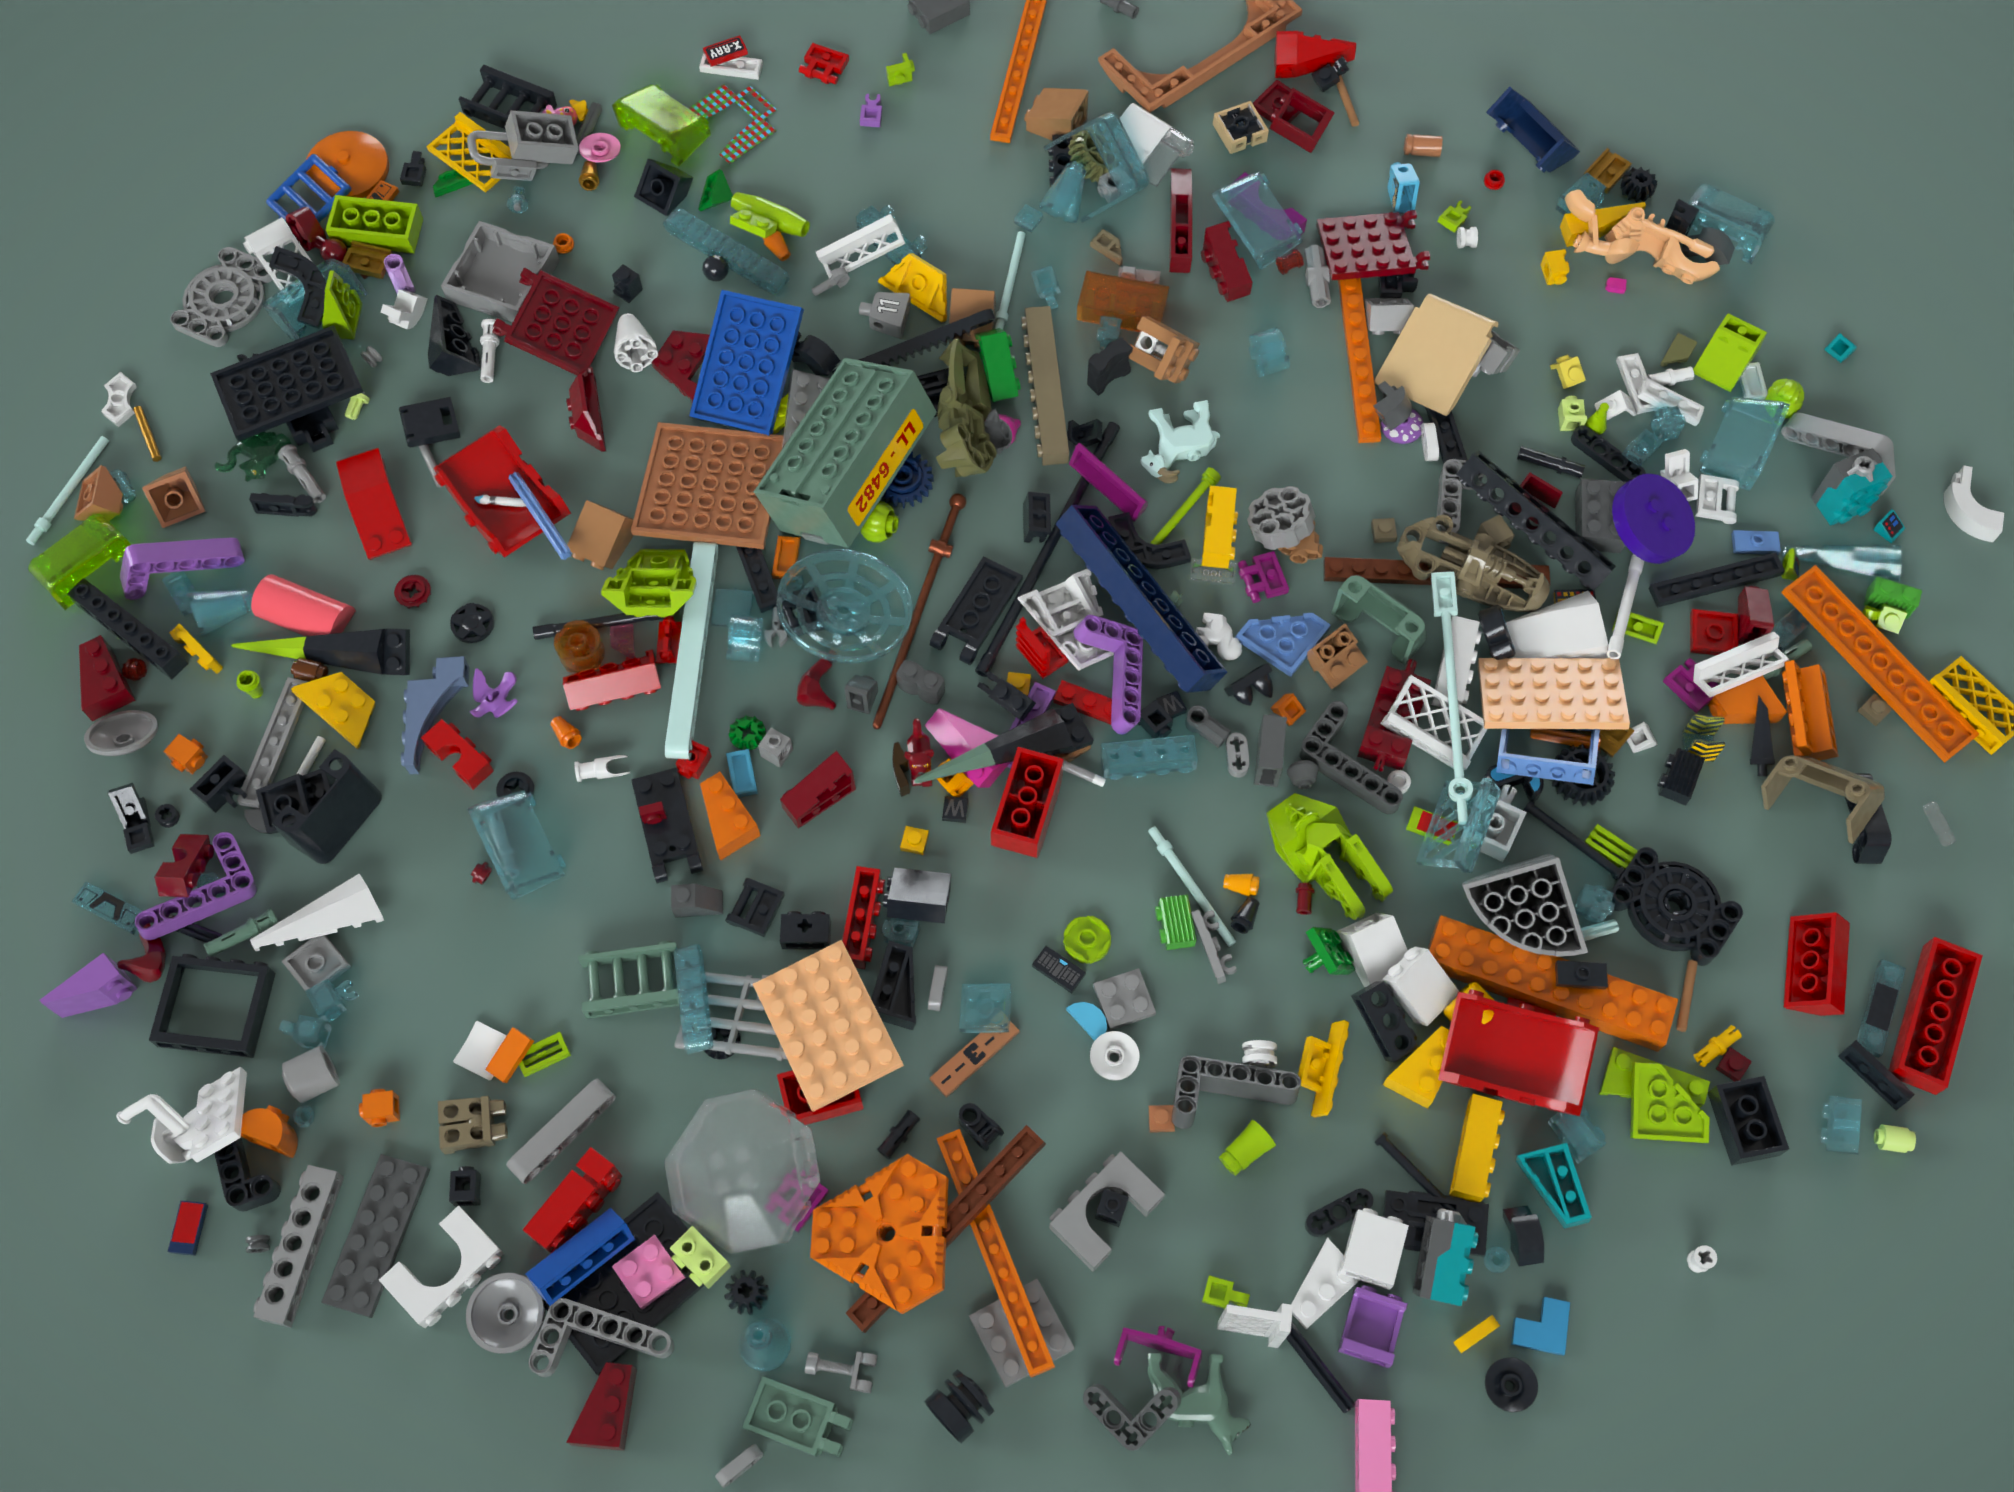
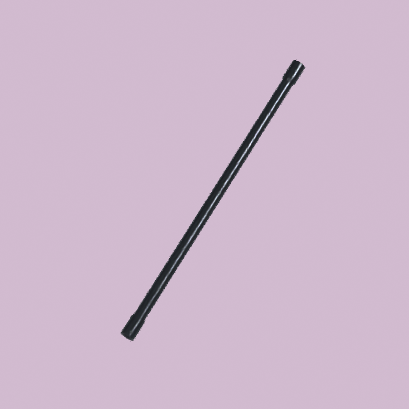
[975,422,1120,677]

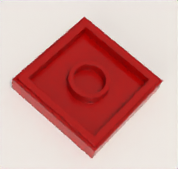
[1690,609,1739,655]

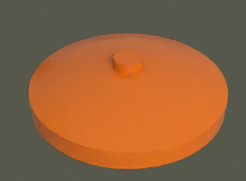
[306,131,389,198]

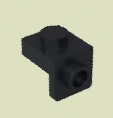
[1067,419,1102,447]

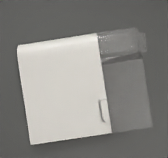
[1106,103,1195,187]

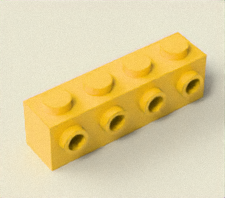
[1449,1094,1505,1203]

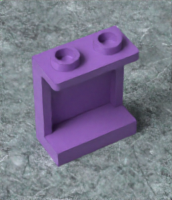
[1338,1285,1408,1368]

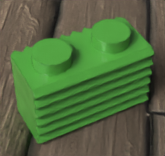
[1863,576,1922,619]
[1155,895,1196,950]

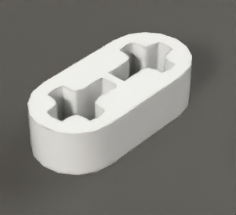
[1421,423,1439,461]

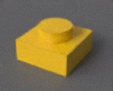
[1007,672,1031,696]
[900,826,929,855]

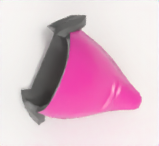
[984,409,1021,454]

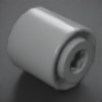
[282,1045,340,1103]

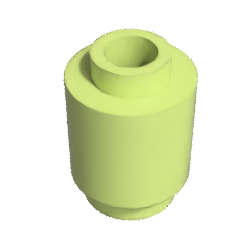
[1874,1124,1916,1153]

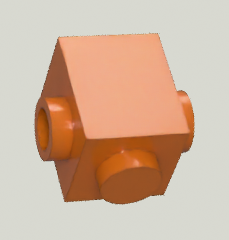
[163,734,208,775]
[359,1089,400,1127]

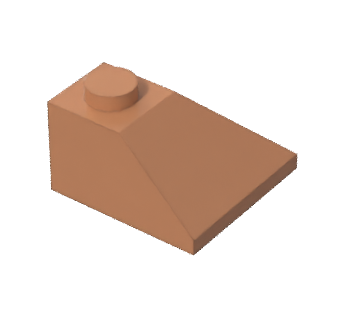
[74,465,123,521]
[142,466,205,528]

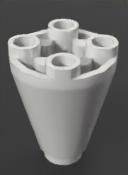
[614,313,658,373]

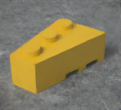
[1383,1026,1449,1109]

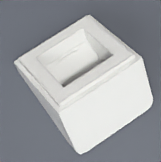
[1627,722,1658,753]

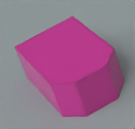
[1605,277,1627,294]

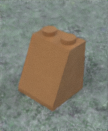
[1024,88,1089,140]
[948,288,996,349]
[567,500,634,570]

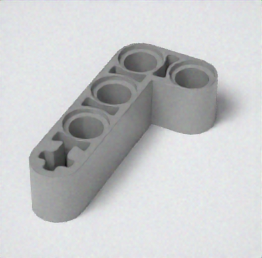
[1436,459,1484,545]

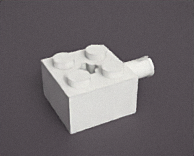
[1459,785,1527,862]

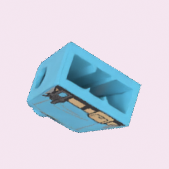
[1387,162,1420,214]

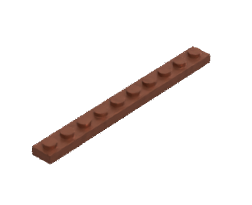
[1324,557,1550,589]
[846,1125,1046,1333]

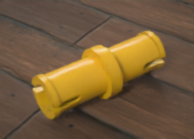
[1693,1025,1742,1067]

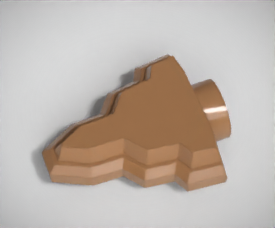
[1278,520,1323,564]

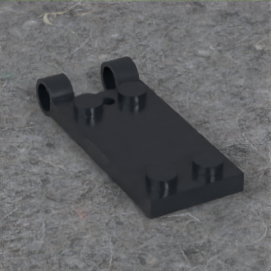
[929,556,1023,665]
[631,767,703,884]

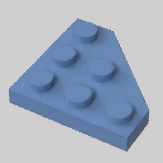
[1235,613,1331,677]

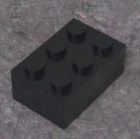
[1708,1076,1789,1166]

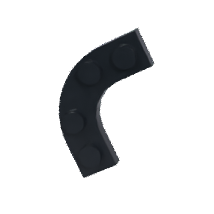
[269,246,326,329]
[1108,512,1191,569]

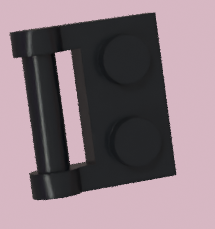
[725,878,785,937]

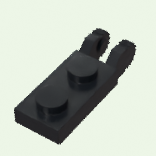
[249,493,317,517]
[977,670,1036,722]

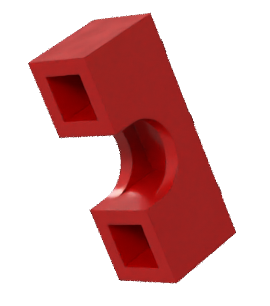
[421,719,494,790]

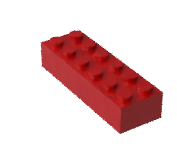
[1889,937,1983,1095]

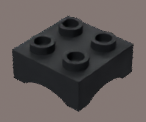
[1087,337,1133,396]

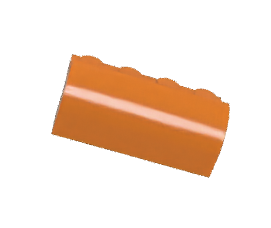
[1782,660,1839,760]

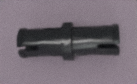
[877,1110,920,1159]

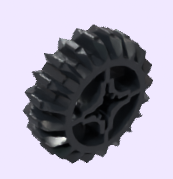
[1552,744,1615,807]

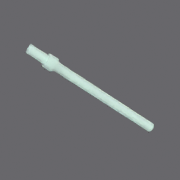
[995,231,1026,330]
[26,436,109,545]
[1148,826,1236,947]

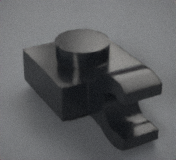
[1311,57,1349,92]
[400,151,426,187]

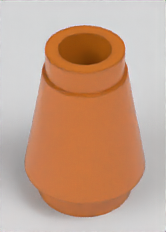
[763,230,791,261]
[550,716,582,749]

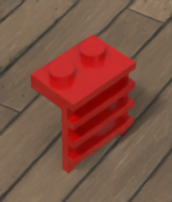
[1016,617,1068,679]

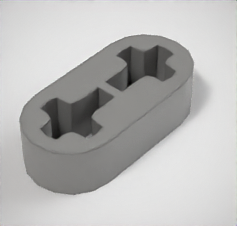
[1225,733,1250,778]
[928,965,948,1011]
[715,1444,764,1488]

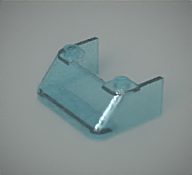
[262,258,368,340]

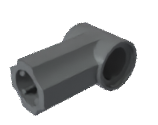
[1185,705,1231,748]

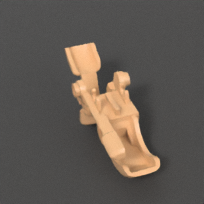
[1564,190,1720,284]

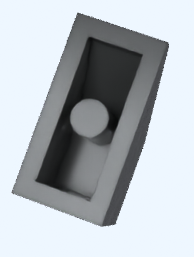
[844,675,878,714]
[671,884,723,918]

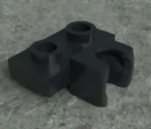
[1378,273,1418,298]

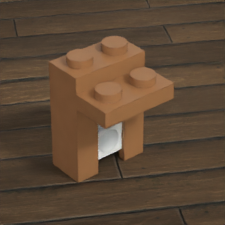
[1129,316,1200,383]

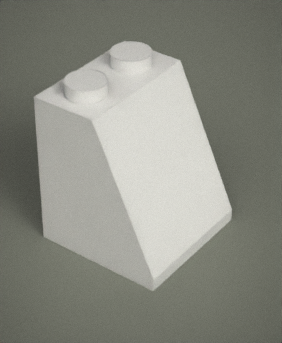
[1336,913,1408,987]

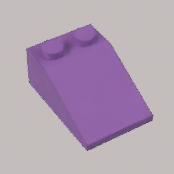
[39,953,138,1018]

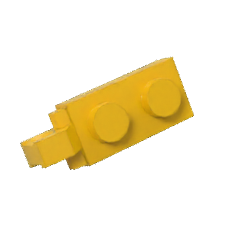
[169,623,223,674]

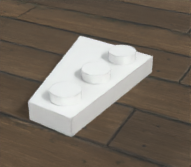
[1291,1238,1360,1329]

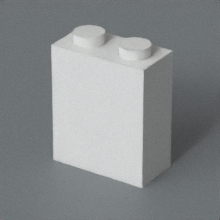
[1382,947,1459,1026]
[1339,1208,1409,1290]

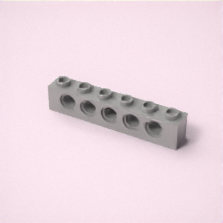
[254,1165,344,1328]

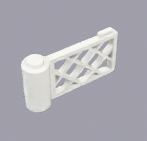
[243,217,327,306]

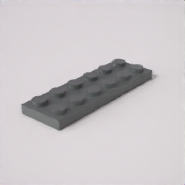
[321,1154,430,1318]

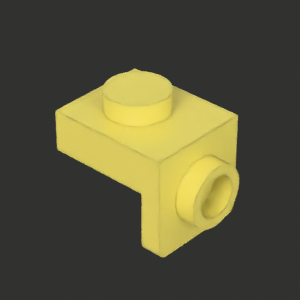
[1550,355,1586,389]

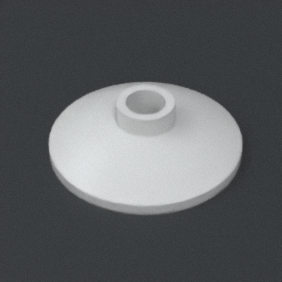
[1090,1031,1140,1080]

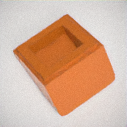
[1271,693,1306,726]

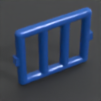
[266,154,351,223]

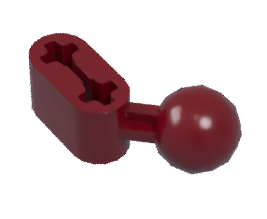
[286,207,348,265]

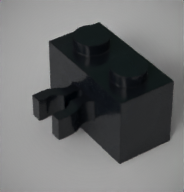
[190,755,248,813]

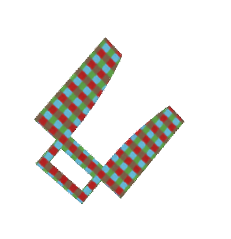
[677,84,777,164]

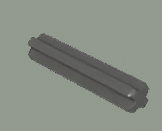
[576,102,602,154]

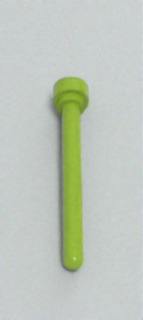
[1150,467,1221,545]

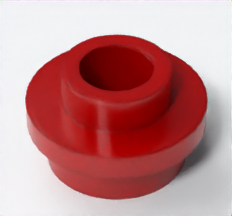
[1484,170,1505,190]

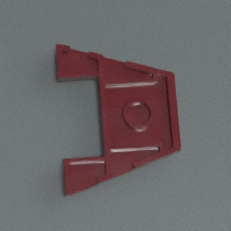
[651,330,710,403]

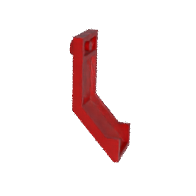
[336,448,412,560]

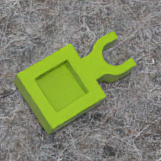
[1437,200,1471,233]

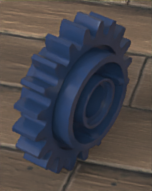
[882,451,934,508]

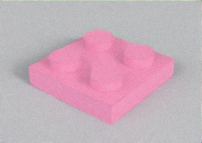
[612,1235,685,1310]

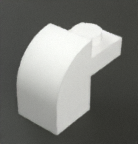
[381,290,428,329]
[1660,449,1698,501]

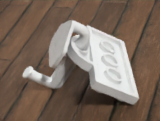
[116,1067,247,1164]

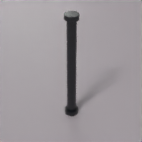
[1523,800,1625,880]
[1374,1132,1456,1211]

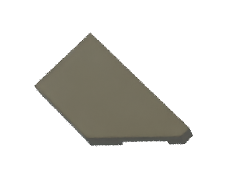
[1090,229,1123,266]

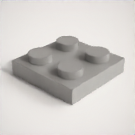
[1093,968,1156,1030]

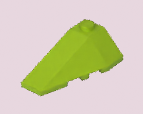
[322,271,363,340]

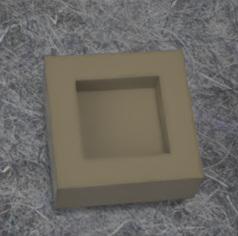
[1371,518,1397,543]
[1858,693,1892,726]

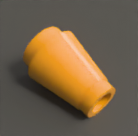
[1223,874,1260,897]

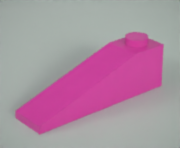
[925,708,1010,788]

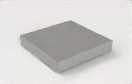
[282,935,351,998]

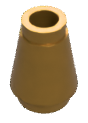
[579,160,600,191]

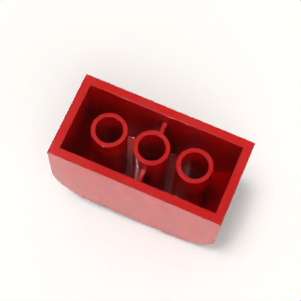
[991,747,1064,858]

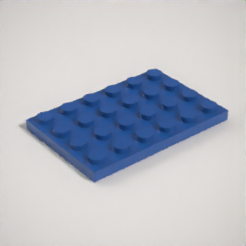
[689,290,804,436]

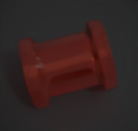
[1276,249,1304,275]

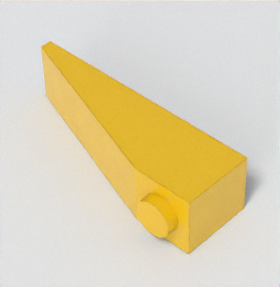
[1560,202,1646,247]

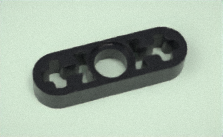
[1305,1188,1374,1237]

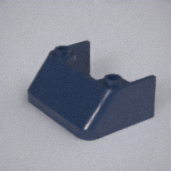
[1486,86,1580,173]

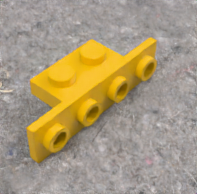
[1298,1020,1349,1118]

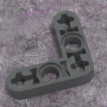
[1083,1384,1181,1451]

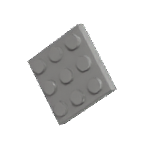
[969,1279,1075,1388]

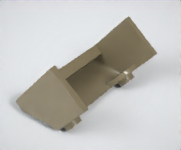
[1761,756,1885,844]

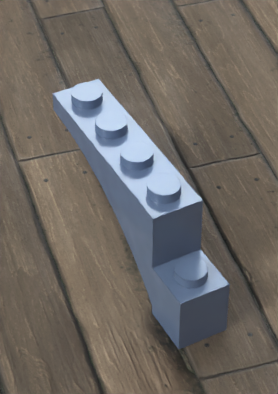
[401,656,469,774]

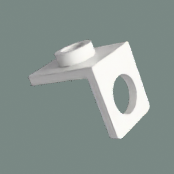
[1595,390,1637,420]

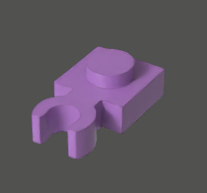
[860,94,882,127]

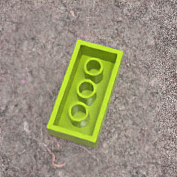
[325,195,423,253]

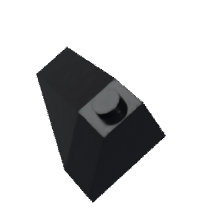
[428,295,481,376]

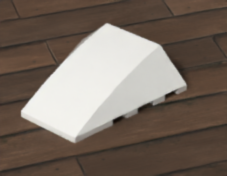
[1017,569,1114,671]
[1506,591,1609,658]

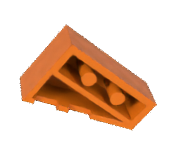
[700,771,760,861]

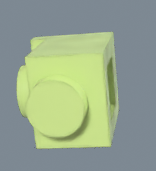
[1558,396,1587,431]

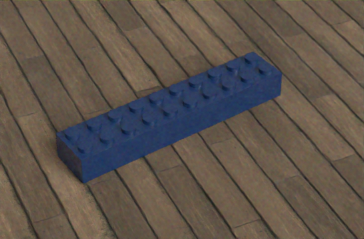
[1055,505,1228,693]

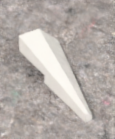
[250,874,384,951]

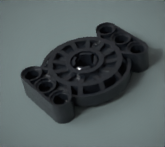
[1606,847,1743,966]

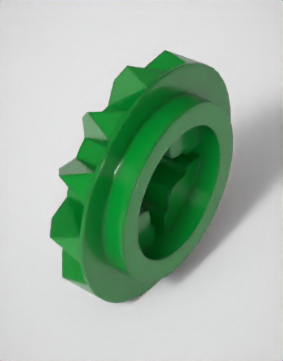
[728,715,766,750]

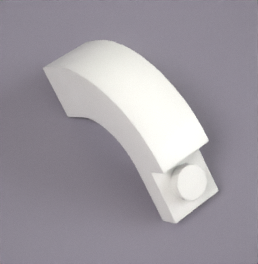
[1943,465,2004,542]

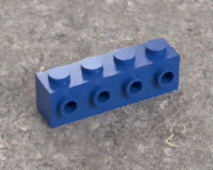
[525,1208,635,1306]

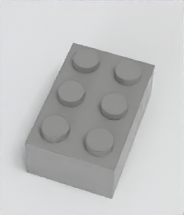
[505,110,579,164]

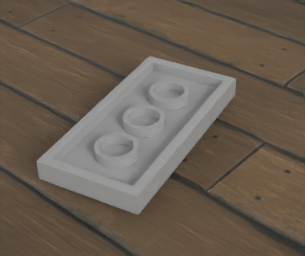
[782,369,830,448]

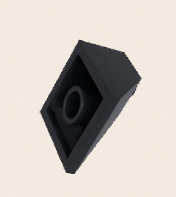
[634,159,694,216]

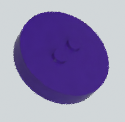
[1612,474,1695,564]

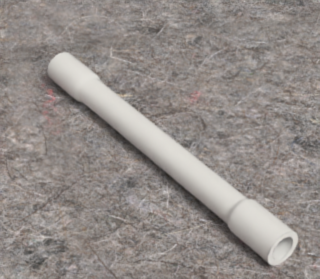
[1607,554,1645,659]

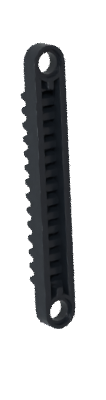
[832,309,996,374]

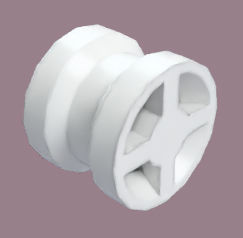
[1457,227,1478,249]

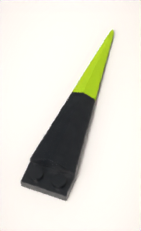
[231,628,410,675]

